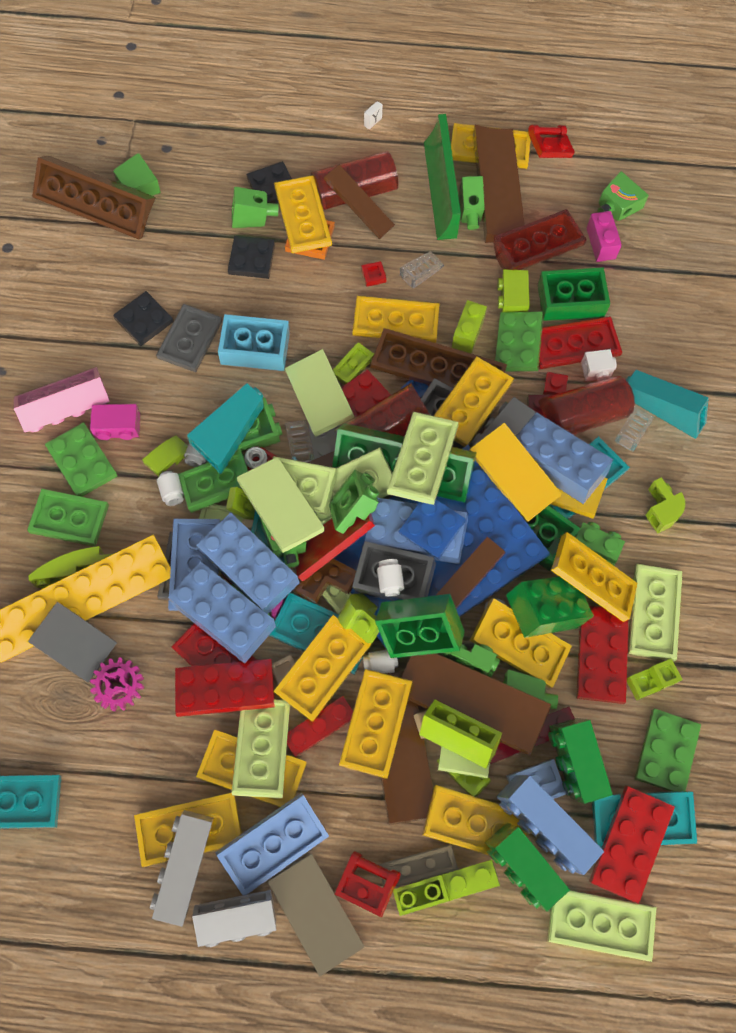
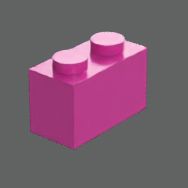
[586,211,622,262]
[90,404,140,440]

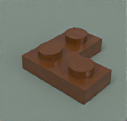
[295,559,356,604]

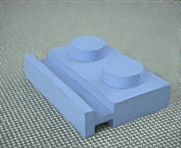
[507,759,566,799]

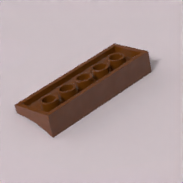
[473,124,526,243]
[32,156,156,239]
[371,328,507,388]
[401,654,551,756]
[381,671,433,825]

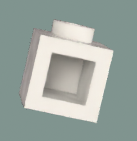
[581,349,617,381]

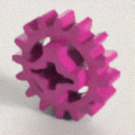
[90,657,144,711]

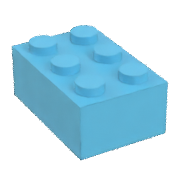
[218,314,290,371]

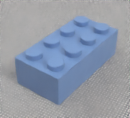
[516,413,613,504]
[365,497,468,564]
[196,512,299,614]
[168,561,276,664]
[496,775,604,875]

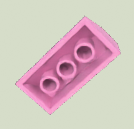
[14,367,110,432]

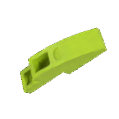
[29,546,114,589]
[393,860,500,916]

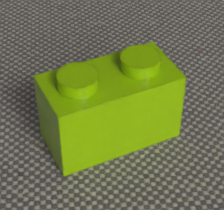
[497,270,529,312]
[451,300,487,354]

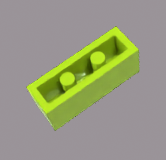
[419,700,502,769]

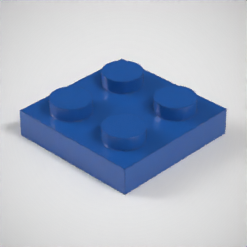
[398,500,466,560]

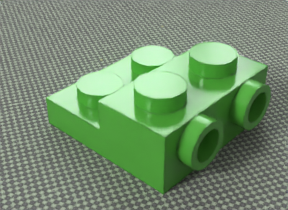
[237,397,283,451]
[329,470,379,534]
[575,522,626,566]
[443,644,500,677]

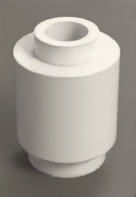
[156,471,184,506]
[377,559,404,597]
[363,650,398,673]

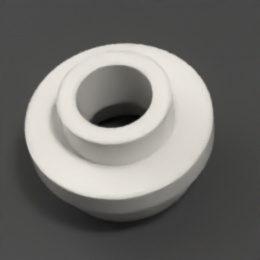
[245,447,267,469]

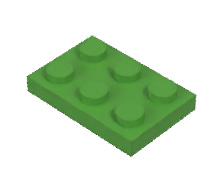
[495,311,543,371]
[45,422,117,497]
[178,450,249,513]
[27,489,109,547]
[634,708,701,792]

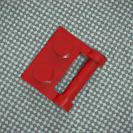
[528,124,575,158]
[334,851,401,917]

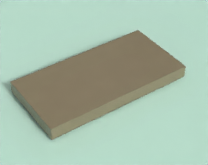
[268,854,364,976]

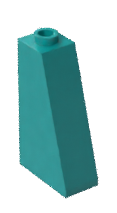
[624,370,709,439]
[187,383,264,474]

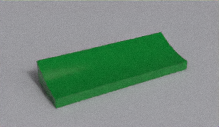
[424,114,461,240]
[332,423,477,503]

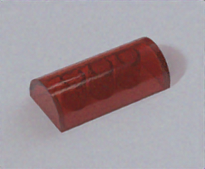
[311,151,399,210]
[493,209,587,270]
[538,376,635,435]
[335,383,431,436]

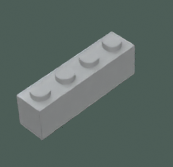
[150,810,213,927]

